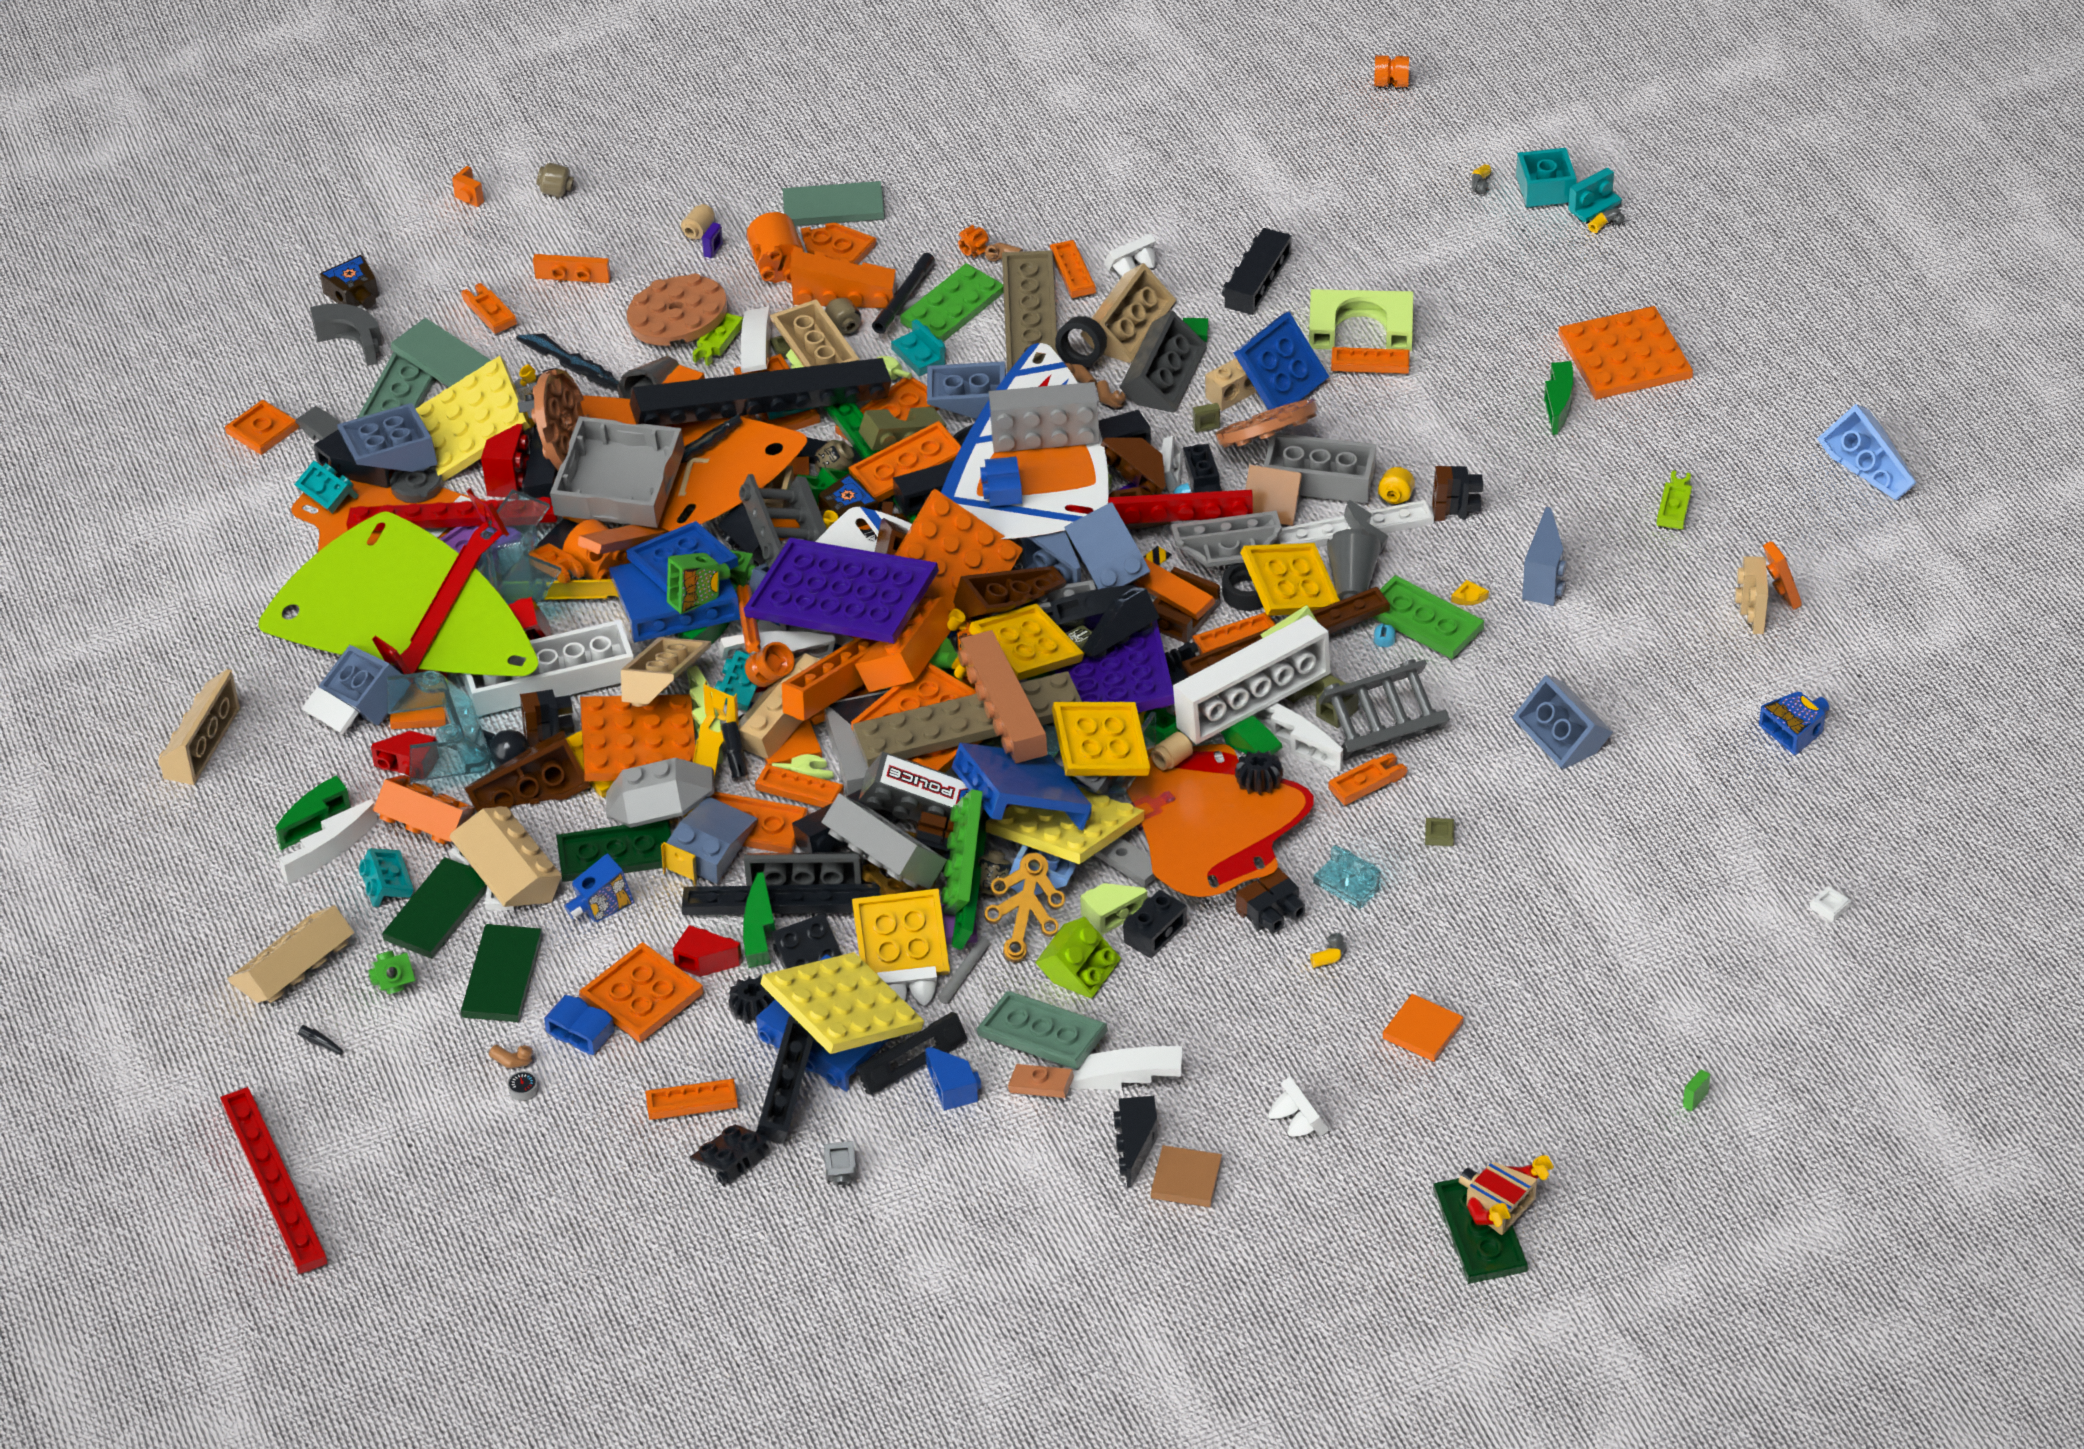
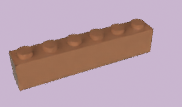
[958,630,1048,764]

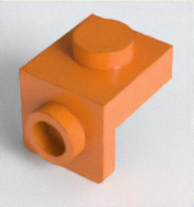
[452,166,484,207]

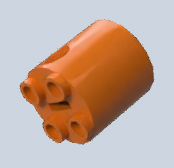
[746,212,805,283]
[563,519,632,583]

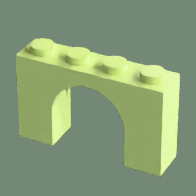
[1309,289,1413,351]

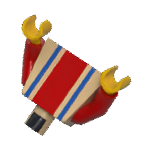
[1459,1155,1554,1235]

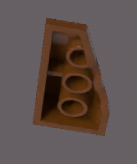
[953,566,1066,619]

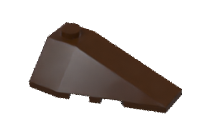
[464,730,591,813]

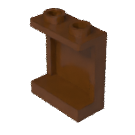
[1153,567,1220,643]

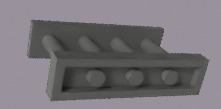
[739,474,827,569]
[1318,659,1450,760]

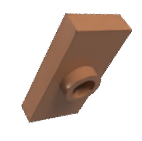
[1008,1064,1074,1098]

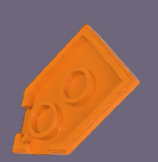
[800,222,877,264]

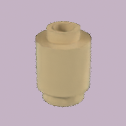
[681,204,715,240]
[1151,732,1193,770]

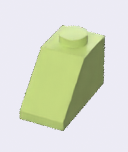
[1080,883,1148,936]

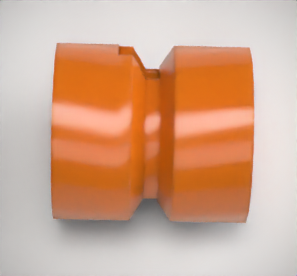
[1374,55,1409,87]
[745,642,795,687]

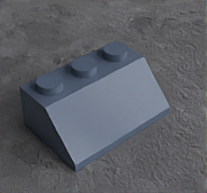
[1512,675,1613,769]

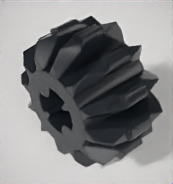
[1235,750,1283,795]
[728,975,775,1024]

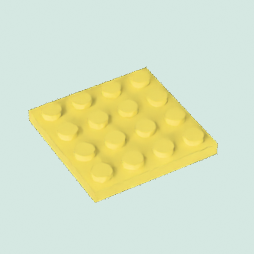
[416,356,531,482]
[986,787,1144,864]
[760,952,924,1054]

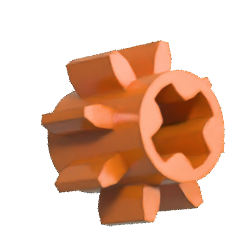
[958,225,989,258]

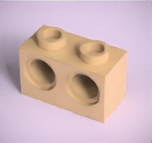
[1205,358,1257,411]

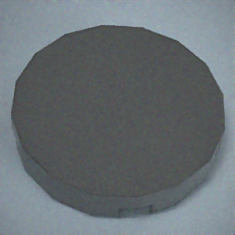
[390,465,443,503]

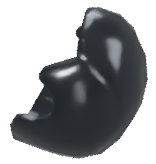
[488,729,530,768]

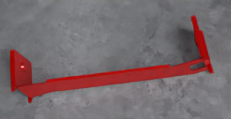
[372,488,509,681]

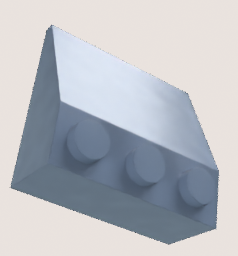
[337,403,438,472]

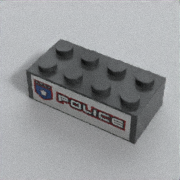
[858,751,983,831]

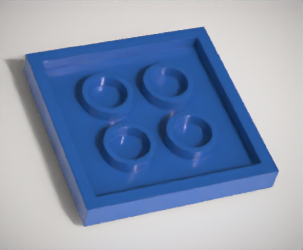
[1233,311,1330,410]
[626,521,739,594]

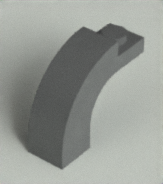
[310,303,382,366]

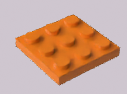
[579,942,704,1043]

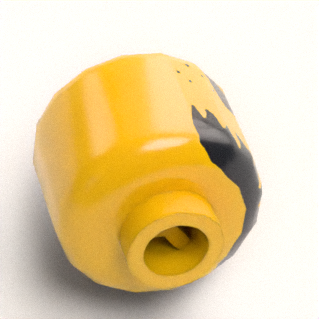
[1378,467,1415,506]

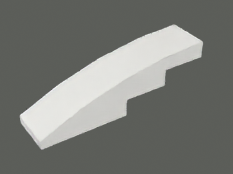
[741,307,771,373]
[718,631,835,660]
[1253,703,1343,772]
[279,799,378,884]
[1063,1046,1182,1090]

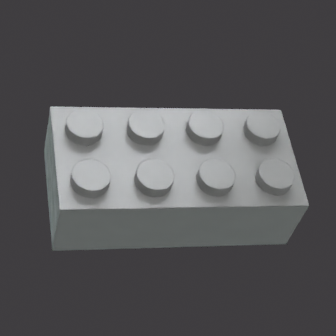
[989,382,1099,452]
[1263,433,1377,503]
[821,793,947,889]

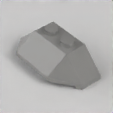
[1171,511,1282,567]
[606,758,714,828]

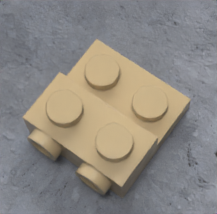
[1735,556,1768,634]

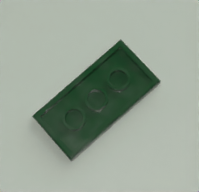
[556,819,671,882]
[382,857,487,959]
[461,924,543,1022]
[1433,1178,1528,1284]

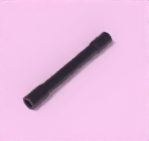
[872,253,935,334]

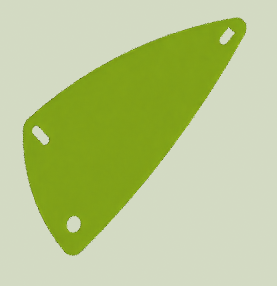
[258,512,538,676]

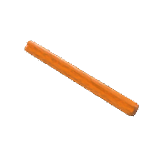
[736,584,761,653]

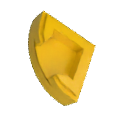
[1451,580,1489,605]

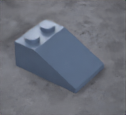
[927,361,1006,419]
[1064,502,1150,589]
[1522,507,1567,606]
[1022,531,1081,584]
[318,645,411,726]
[666,797,758,884]

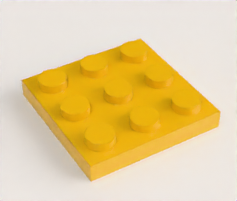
[1240,543,1340,616]
[969,603,1084,681]
[1052,702,1151,776]
[852,889,950,976]

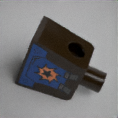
[320,255,378,309]
[818,473,879,528]

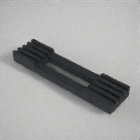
[855,1012,968,1095]

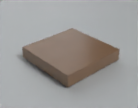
[1245,465,1303,526]
[1151,1145,1222,1208]

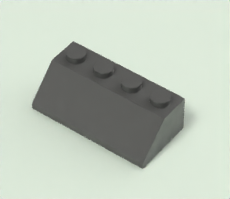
[1119,310,1207,412]
[744,852,863,886]

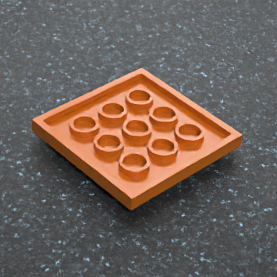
[1558,306,1693,400]
[895,489,1023,632]
[851,662,983,773]
[580,694,695,781]

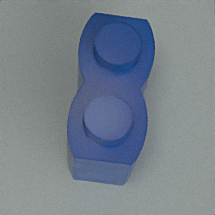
[980,456,1022,507]
[544,995,614,1055]

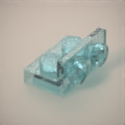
[1313,845,1381,909]

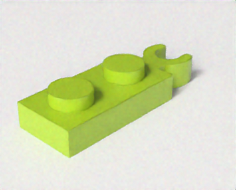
[692,313,743,366]
[1656,470,1692,529]

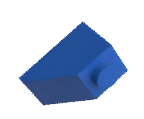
[925,1047,981,1111]

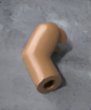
[985,243,1023,261]
[1065,363,1097,386]
[1096,380,1126,409]
[489,1044,533,1068]

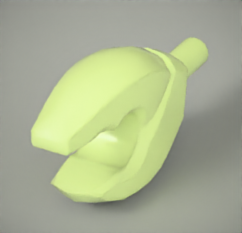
[877,356,912,380]
[772,754,834,780]

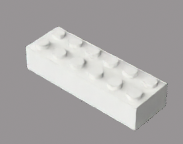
[1173,615,1331,745]
[463,619,634,717]

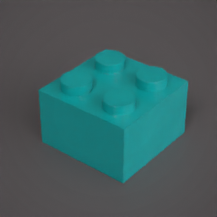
[1516,147,1577,207]

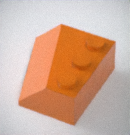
[373,775,475,845]

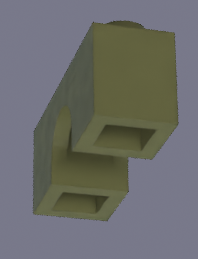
[859,407,947,450]
[1285,674,1359,728]

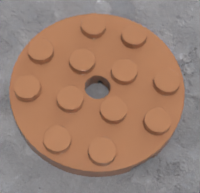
[627,273,727,346]
[531,369,589,471]
[1215,399,1318,448]

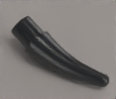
[298,1025,343,1055]

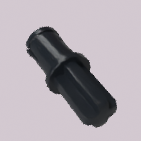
[721,721,749,778]

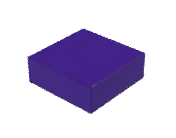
[702,222,723,258]

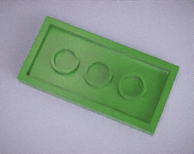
[900,263,1004,342]
[1372,575,1484,659]
[940,789,983,916]

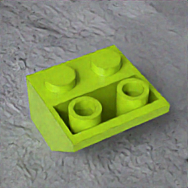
[1035,916,1121,998]

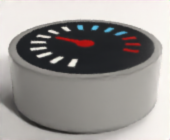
[507,1071,538,1101]

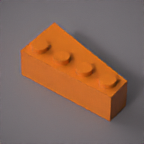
[790,247,897,308]
[855,597,951,692]

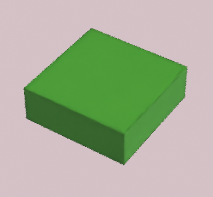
[1683,1069,1710,1111]

